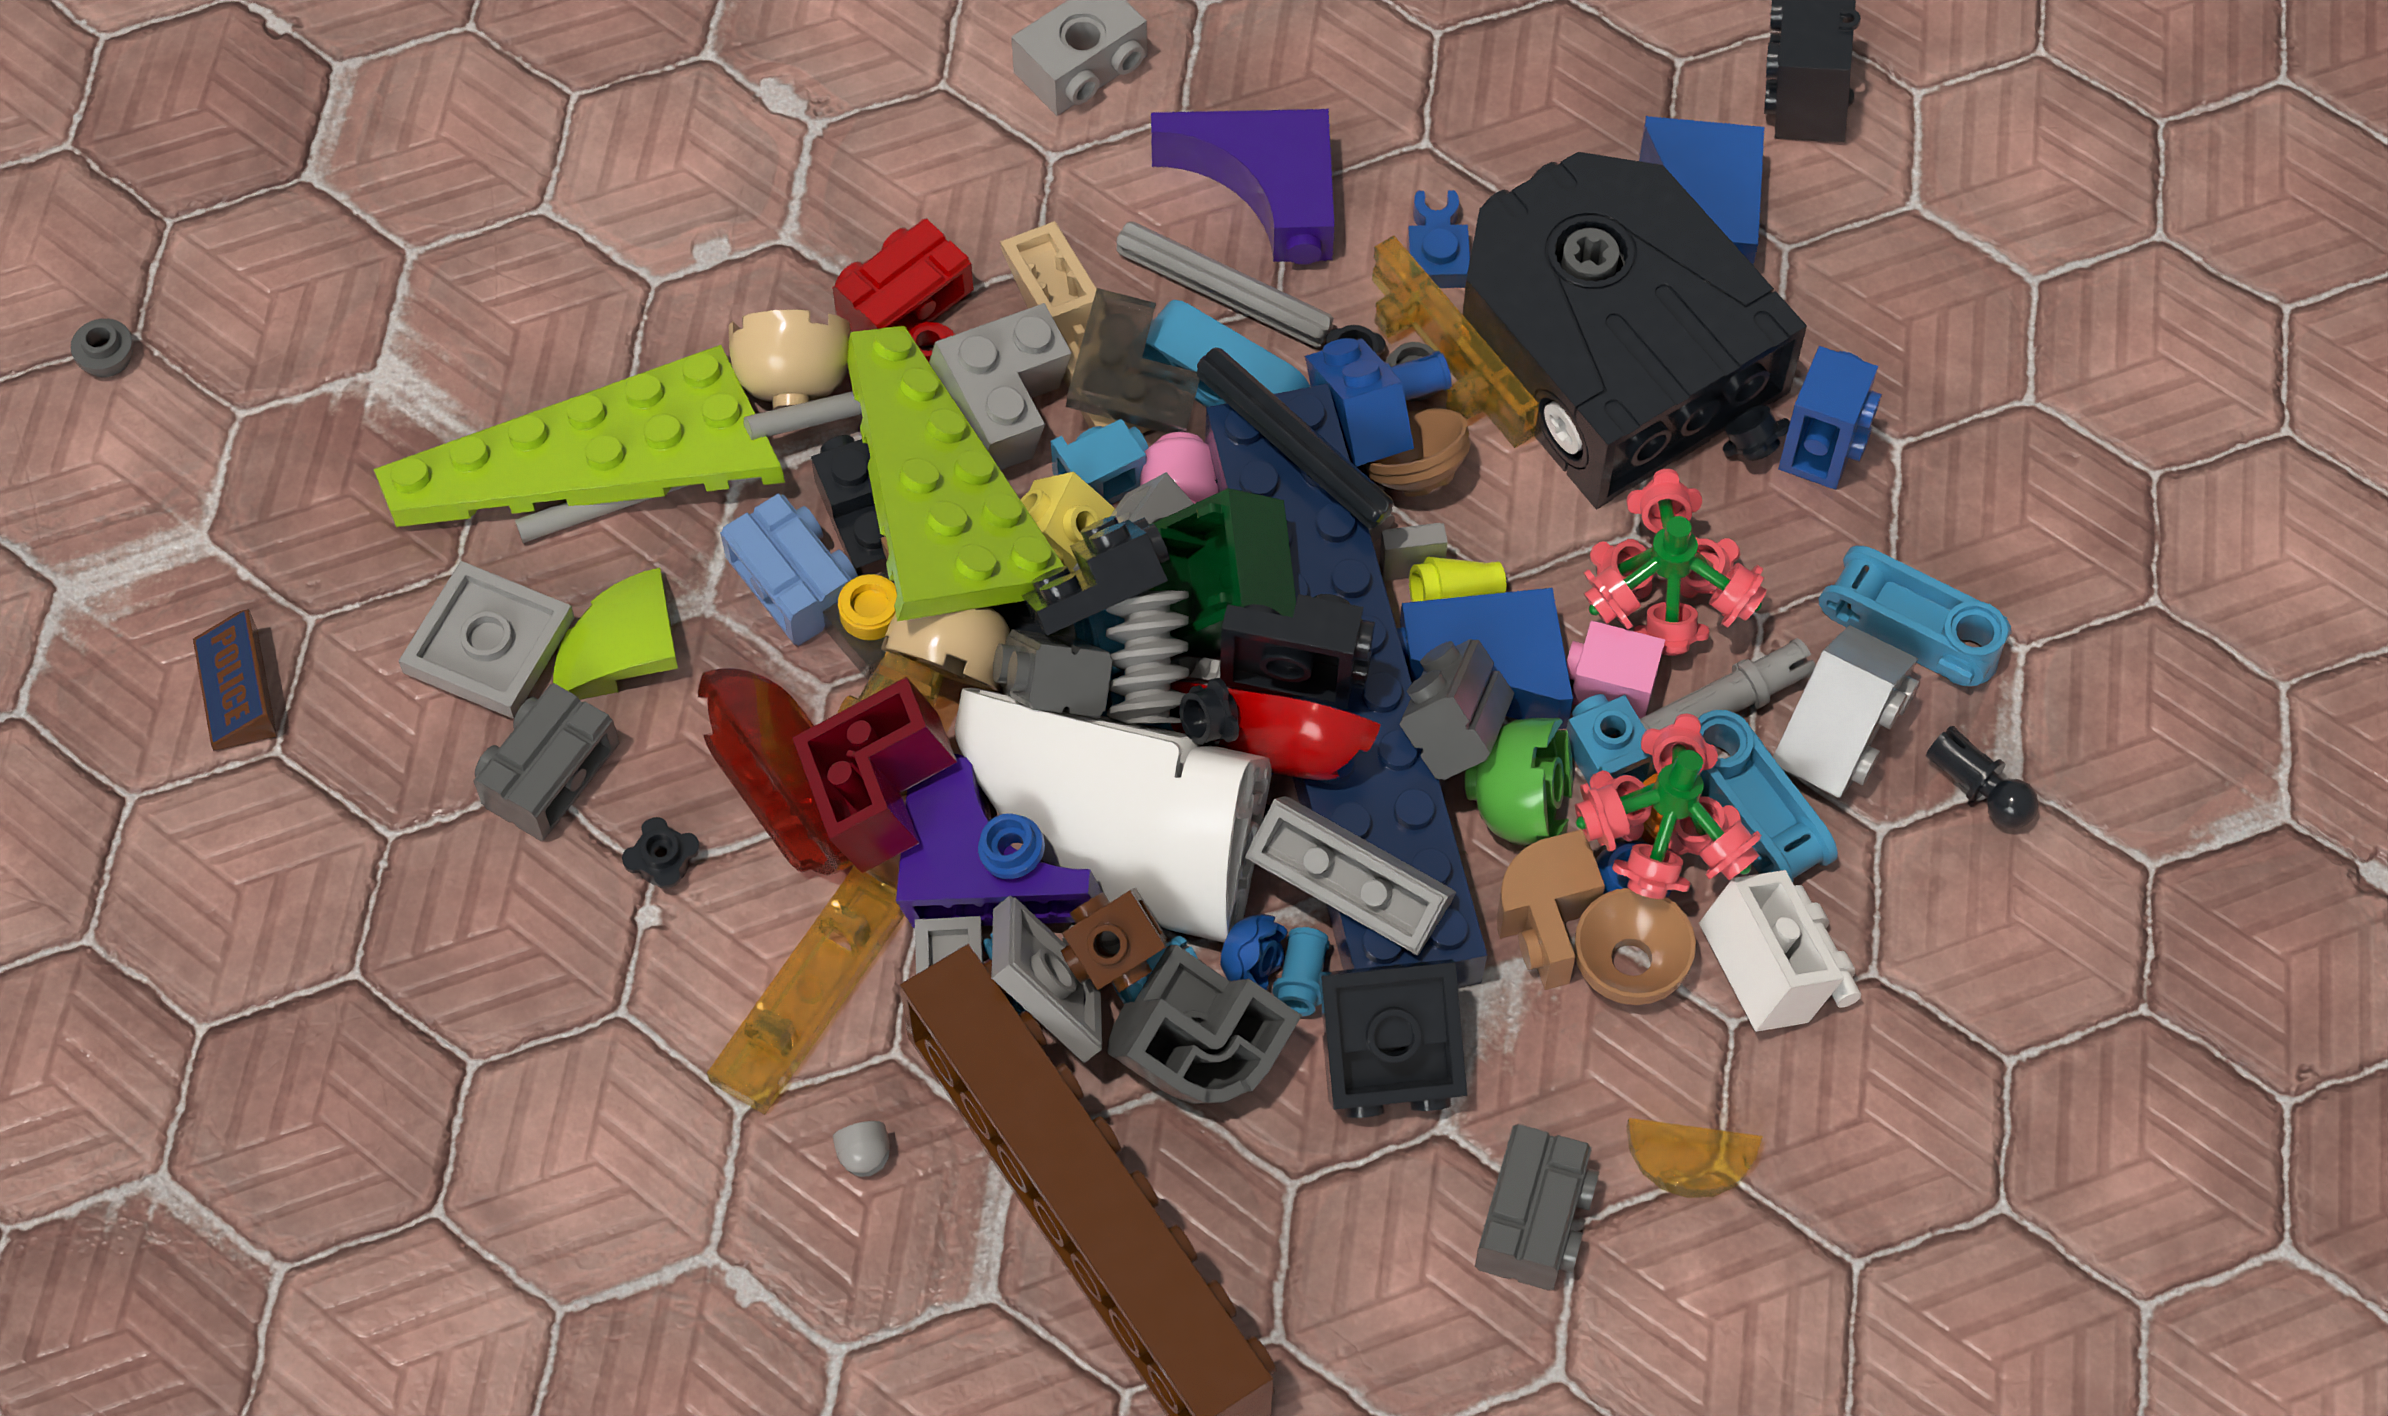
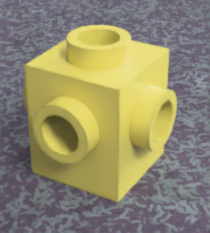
[1021,472,1115,572]

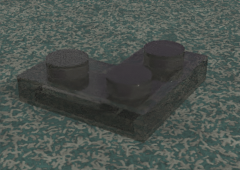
[1065,288,1200,434]

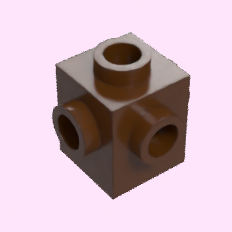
[1061,887,1171,992]

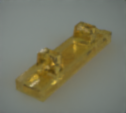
[1372,235,1539,448]
[707,866,905,1115]

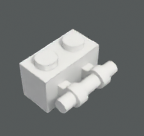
[1699,870,1862,1032]

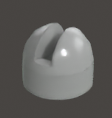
[832,1121,890,1176]

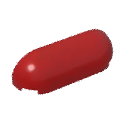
[1170,681,1381,780]

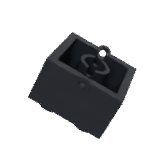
[1764,0,1861,142]

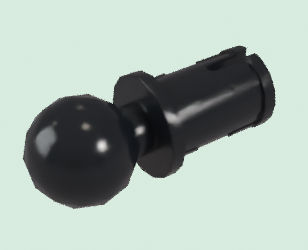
[1926,726,2039,829]

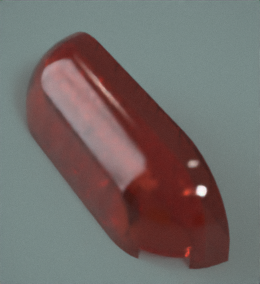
[698,668,853,875]

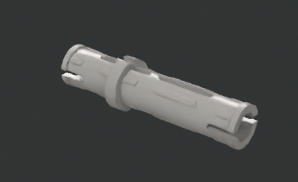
[1639,638,1816,731]

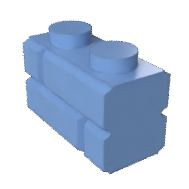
[720,493,858,646]

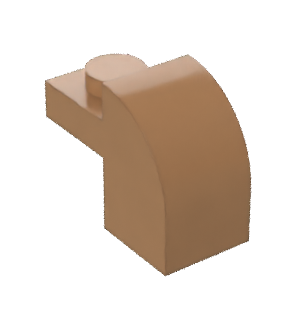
[1497,829,1605,990]

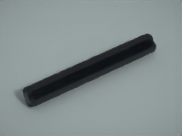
[1196,347,1394,529]

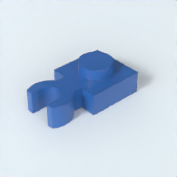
[1407,190,1470,289]

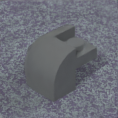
[1108,945,1302,1103]

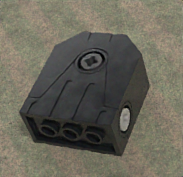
[1459,152,1807,510]

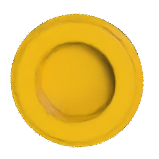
[838,574,897,640]

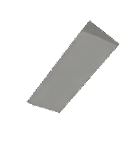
[1245,796,1456,955]

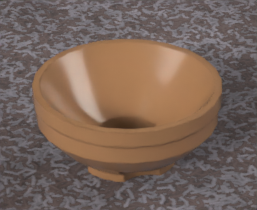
[1362,408,1471,497]
[1574,888,1696,1005]

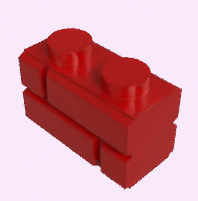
[832,218,974,332]

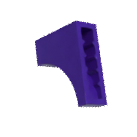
[1151,109,1335,265]
[896,753,1102,929]

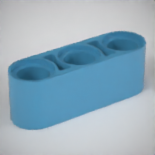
[1132,300,1310,407]

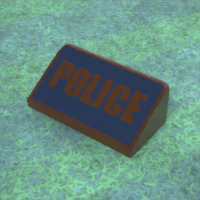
[193,609,277,751]

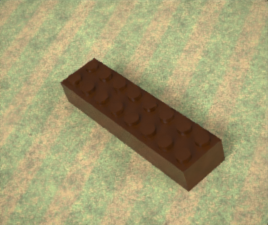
[899,943,1276,1416]

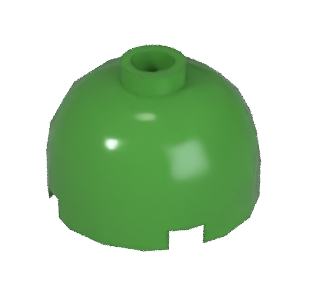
[1465,718,1573,847]

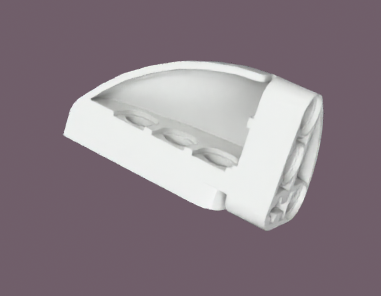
[955,688,1271,943]

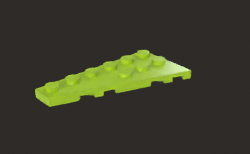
[847,326,1064,622]
[374,345,785,527]

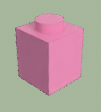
[1566,621,1665,719]

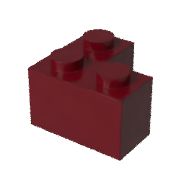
[792,676,957,874]

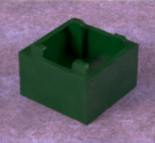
[1148,488,1296,659]

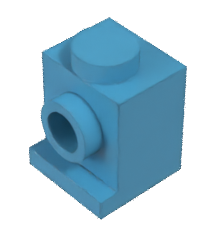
[1051,418,1149,505]
[1566,694,1657,788]

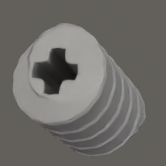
[1106,591,1189,724]

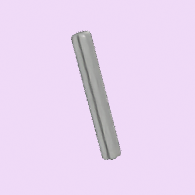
[1116,222,1333,347]

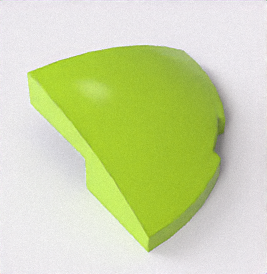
[553,567,678,700]

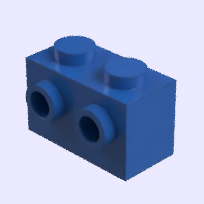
[1778,346,1882,490]

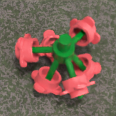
[1583,469,1767,656]
[1575,714,1762,899]

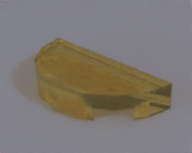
[1626,1118,1763,1198]

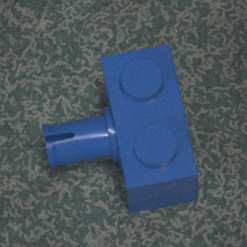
[1305,338,1452,467]

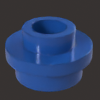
[978,814,1045,879]

